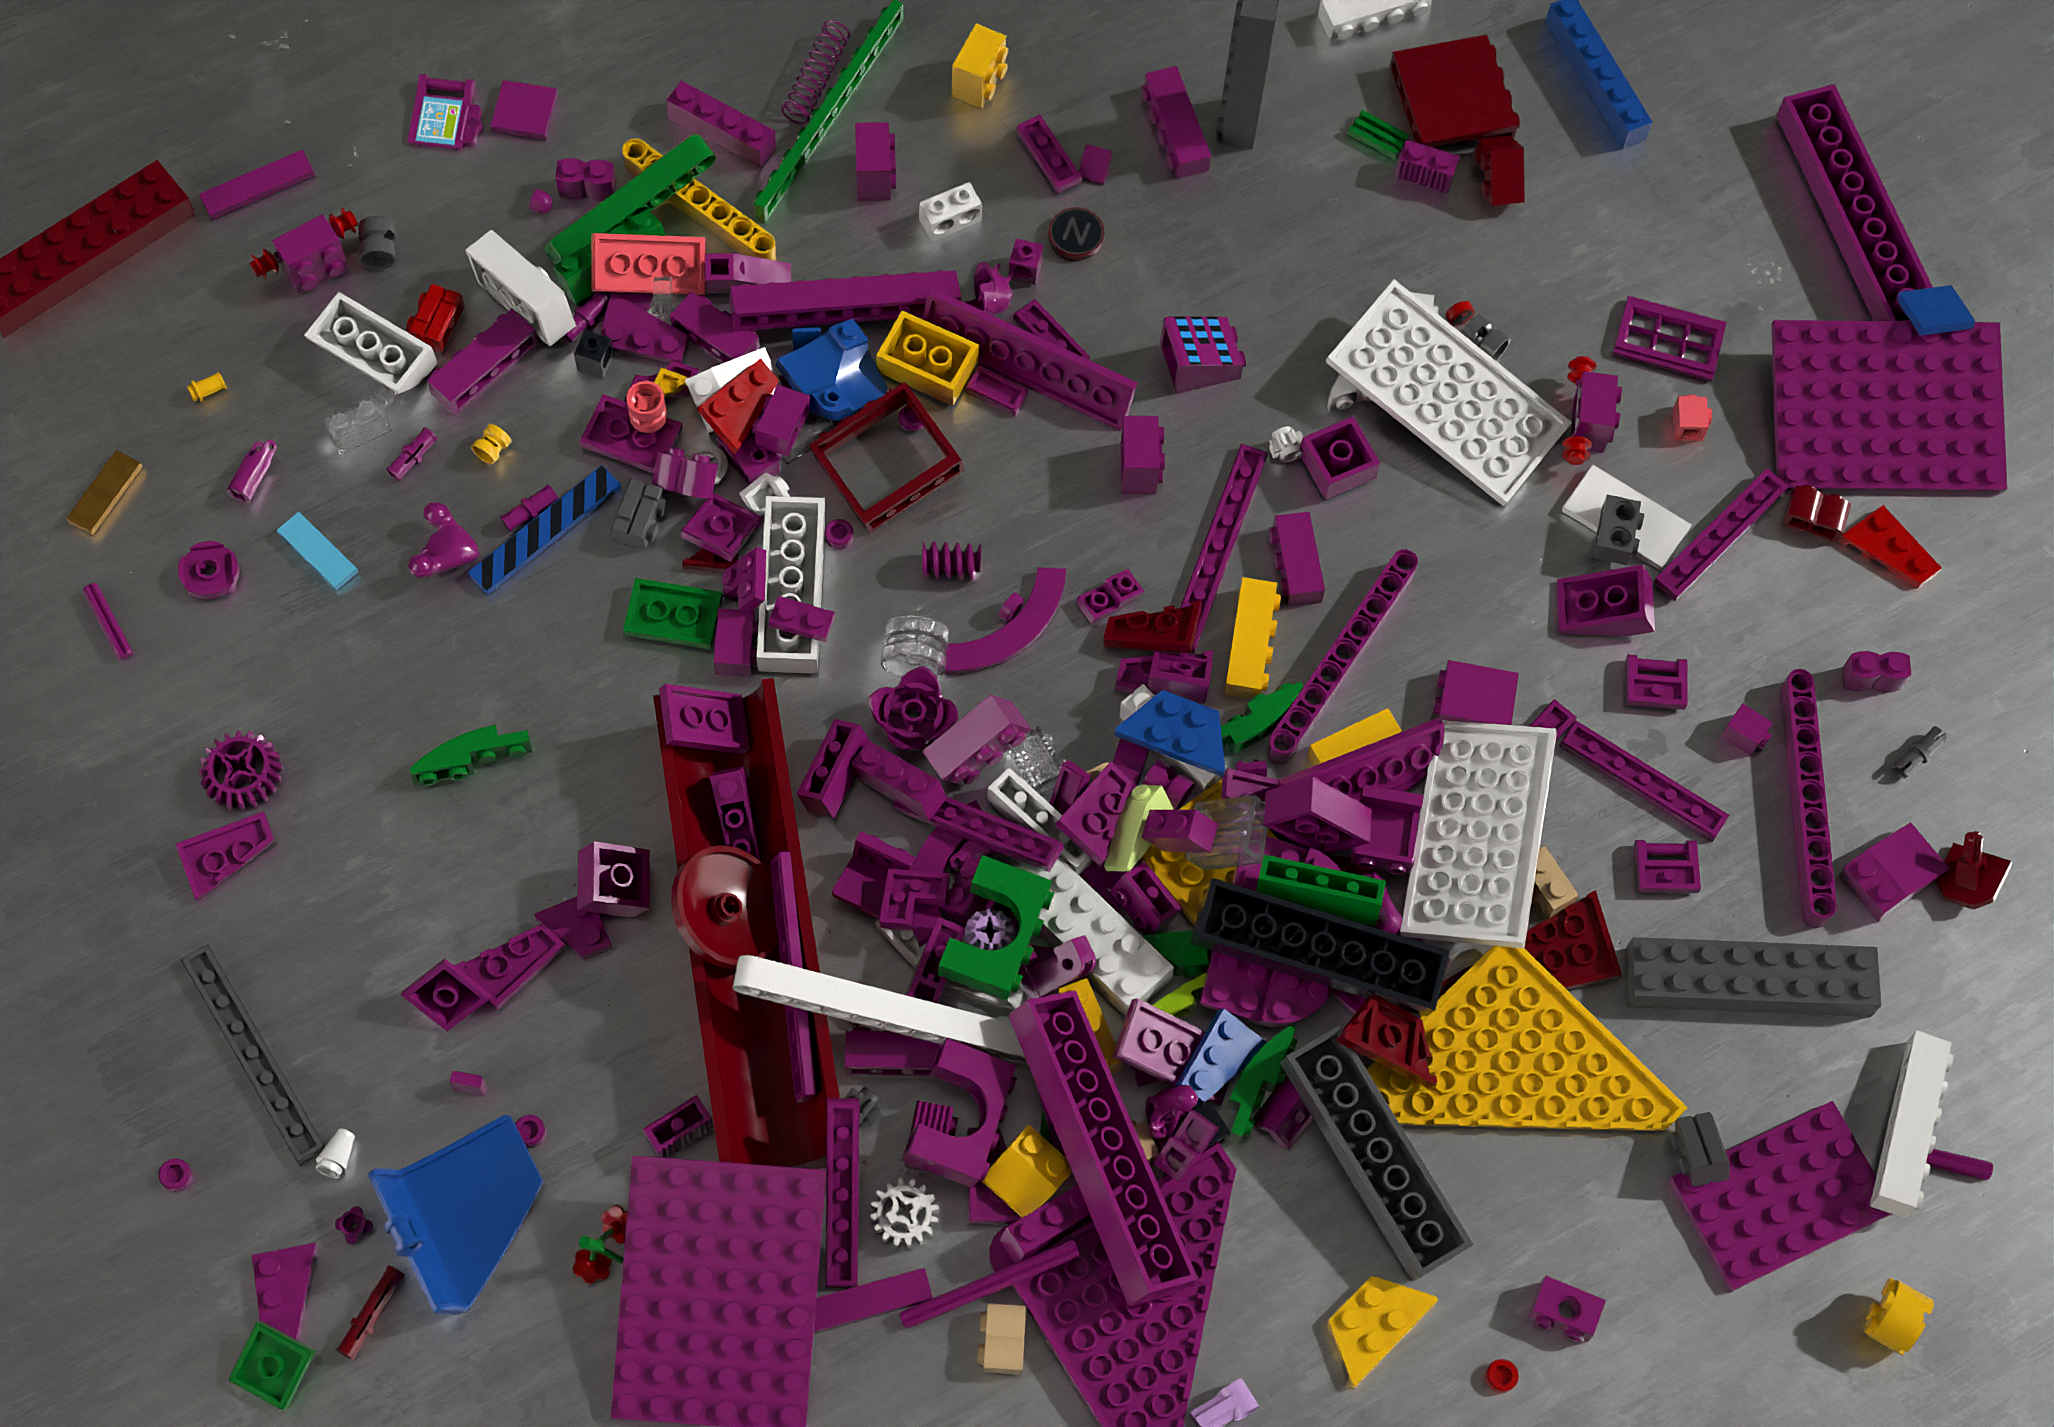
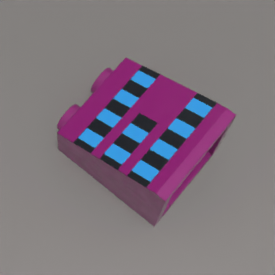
[1160,316,1246,394]

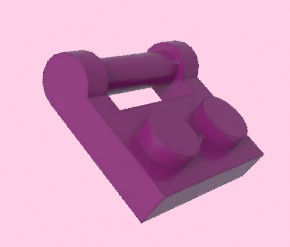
[1625,654,1688,710]
[1634,840,1701,893]

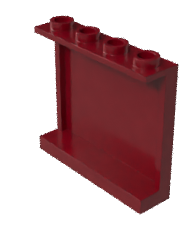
[1389,34,1520,147]

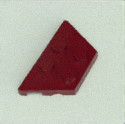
[1337,994,1437,1089]

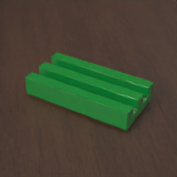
[1347,110,1410,160]

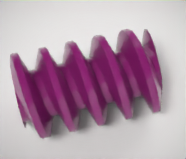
[921,541,982,581]

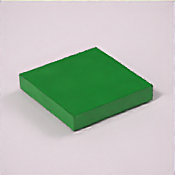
[228,1321,316,1411]

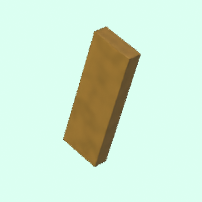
[66,450,143,536]

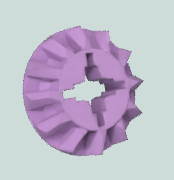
[965,908,1015,950]

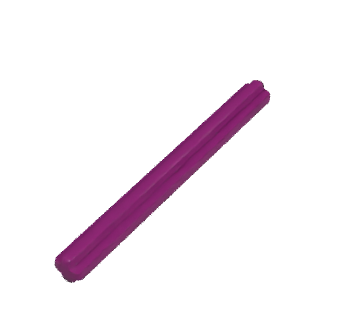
[900,1241,1080,1328]

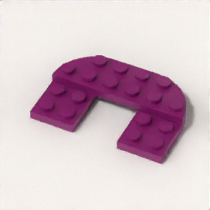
[1198,830,1341,1027]

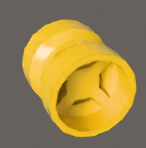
[471,424,512,464]

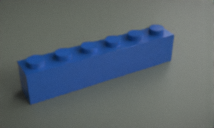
[1545,0,1653,149]

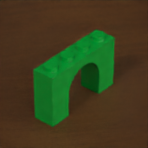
[937,855,1055,1001]

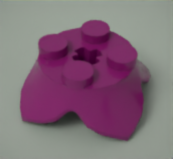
[868,666,959,751]

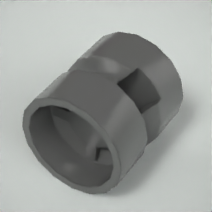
[358,216,396,269]
[1461,314,1511,361]

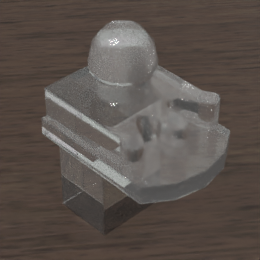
[650,277,679,324]

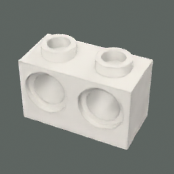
[919,182,982,242]

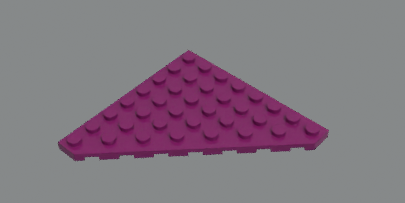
[1012,1143,1236,1427]

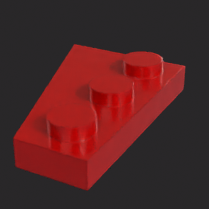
[697,358,779,454]
[1839,505,1942,588]

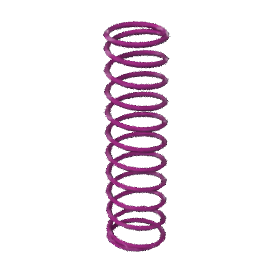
[781,20,850,124]

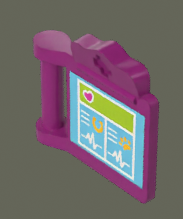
[407,73,483,151]

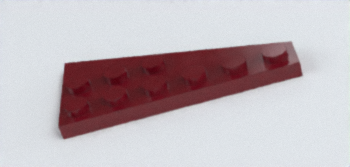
[1438,890,1622,999]

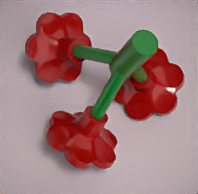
[572,1205,628,1284]

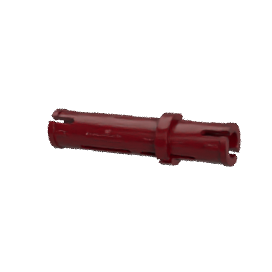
[336,1265,406,1360]

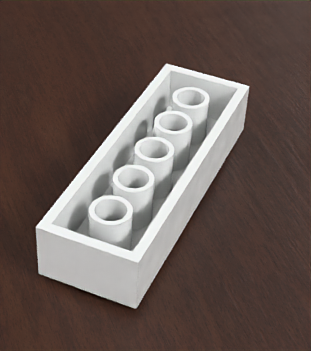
[757,496,826,674]
[1016,857,1174,1017]

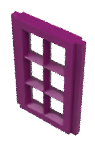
[1613,295,1727,382]

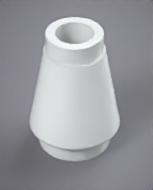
[316,1129,355,1179]

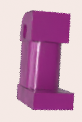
[1018,935,1096,999]

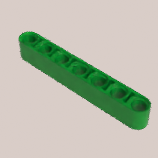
[544,134,717,265]

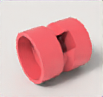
[626,381,667,433]

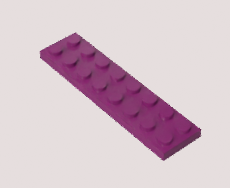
[922,288,1138,431]

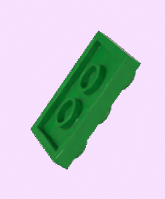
[623,578,723,650]

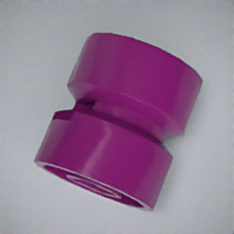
[1141,759,1196,810]

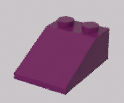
[1557,564,1655,636]
[1839,822,1950,922]

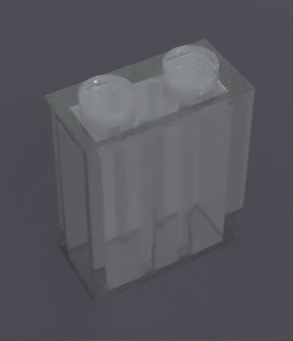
[1185,795,1268,870]

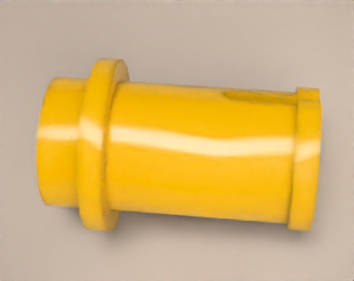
[187,372,226,402]

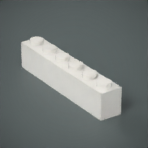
[1870,1030,1954,1219]

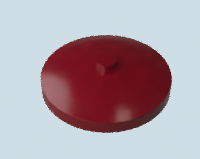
[671,845,778,969]

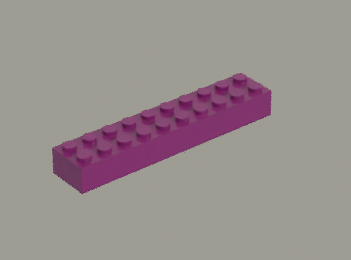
[1776,84,1933,321]
[1008,990,1198,1307]

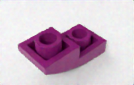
[1076,569,1144,625]

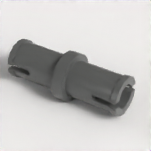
[1892,726,1948,779]

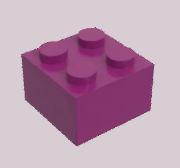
[855,122,896,201]
[1120,416,1165,494]
[1300,416,1380,500]
[577,841,650,918]

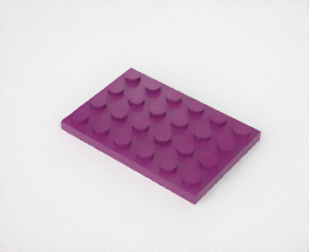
[1669,1101,1893,1292]

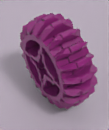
[198,730,283,811]

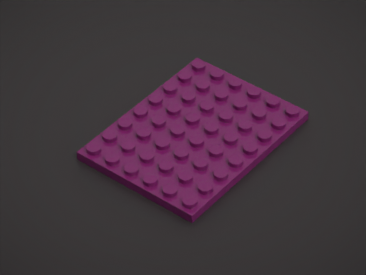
[1771,320,2007,492]
[610,1155,827,1427]

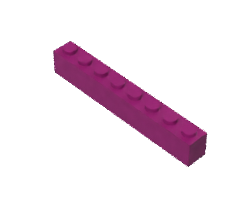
[729,270,962,331]

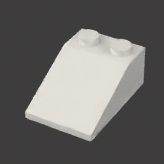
[685,347,782,435]

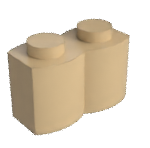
[977,1304,1026,1375]

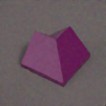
[401,958,491,1031]

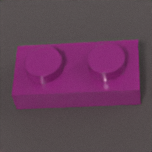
[769,596,835,643]

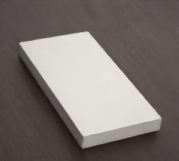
[1562,465,1692,571]

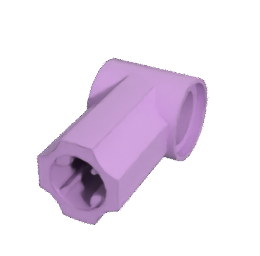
[1190,1378,1259,1427]

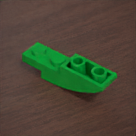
[1221,681,1303,755]
[410,725,533,786]
[1227,1026,1298,1144]

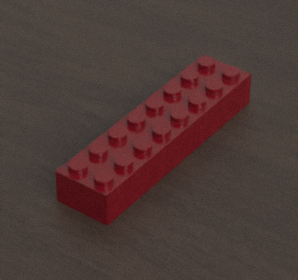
[0,160,196,338]

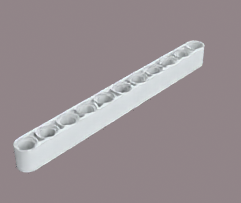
[733,955,1029,1067]

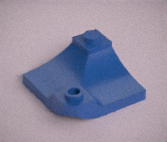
[775,319,888,421]

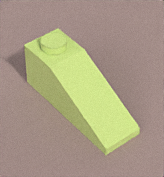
[1104,784,1174,872]

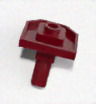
[1936,831,2012,910]

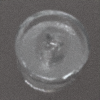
[881,615,950,678]

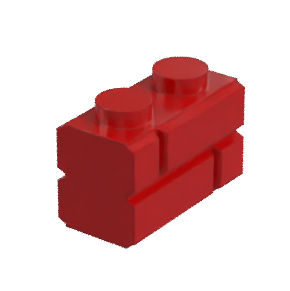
[406,284,465,354]

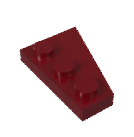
[1103,600,1202,653]

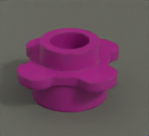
[335,1206,374,1245]

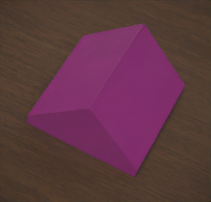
[1148,650,1213,704]

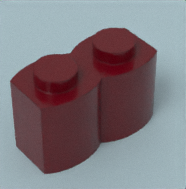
[1783,485,1851,542]

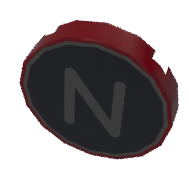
[1048,207,1105,261]

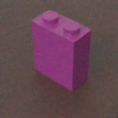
[1433,660,1519,725]

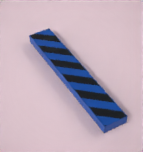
[468,465,622,596]

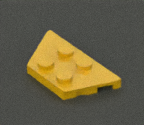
[1327,1275,1439,1388]

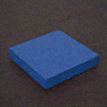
[1897,285,1975,336]

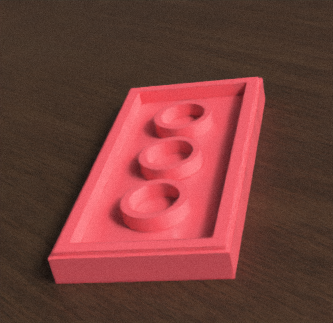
[591,233,705,295]

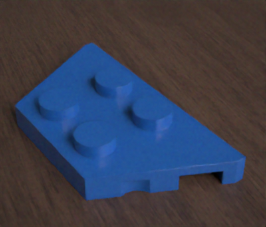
[1114,690,1225,777]

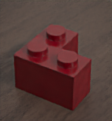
[1474,136,1525,206]

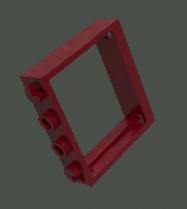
[809,382,965,534]

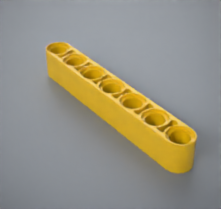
[622,138,776,260]

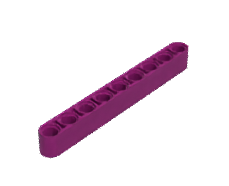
[1267,549,1418,765]
[1780,669,1837,928]

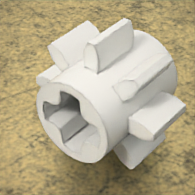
[1268,427,1303,463]

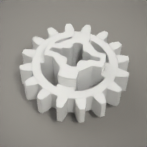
[870,1178,939,1249]

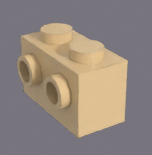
[1532,846,1579,919]

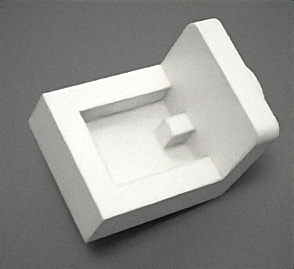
[739,472,790,516]

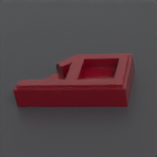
[682,547,740,573]

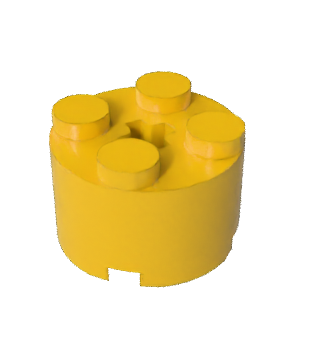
[1864,1278,1934,1356]

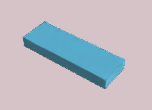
[277,512,358,591]

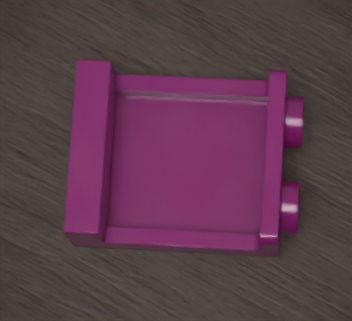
[1350,785,1424,875]

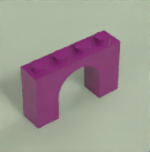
[901,1038,1017,1188]

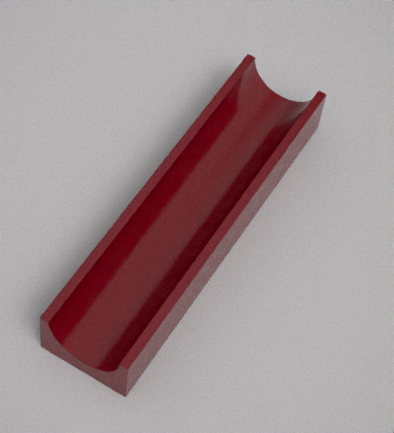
[653,678,840,1169]

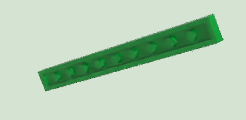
[753,0,903,223]

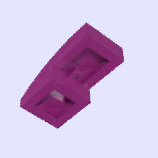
[1153,1110,1219,1182]

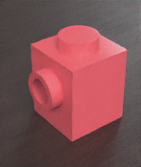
[1672,394,1712,441]

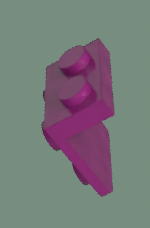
[832,831,915,919]

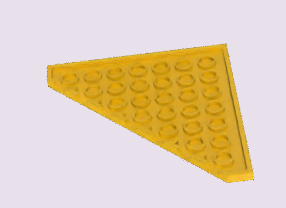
[1367,946,1688,1131]

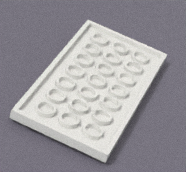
[1325,279,1572,506]
[1400,720,1557,948]

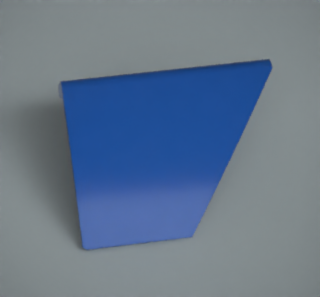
[368,1115,544,1315]

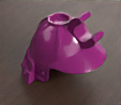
[965,261,1013,316]

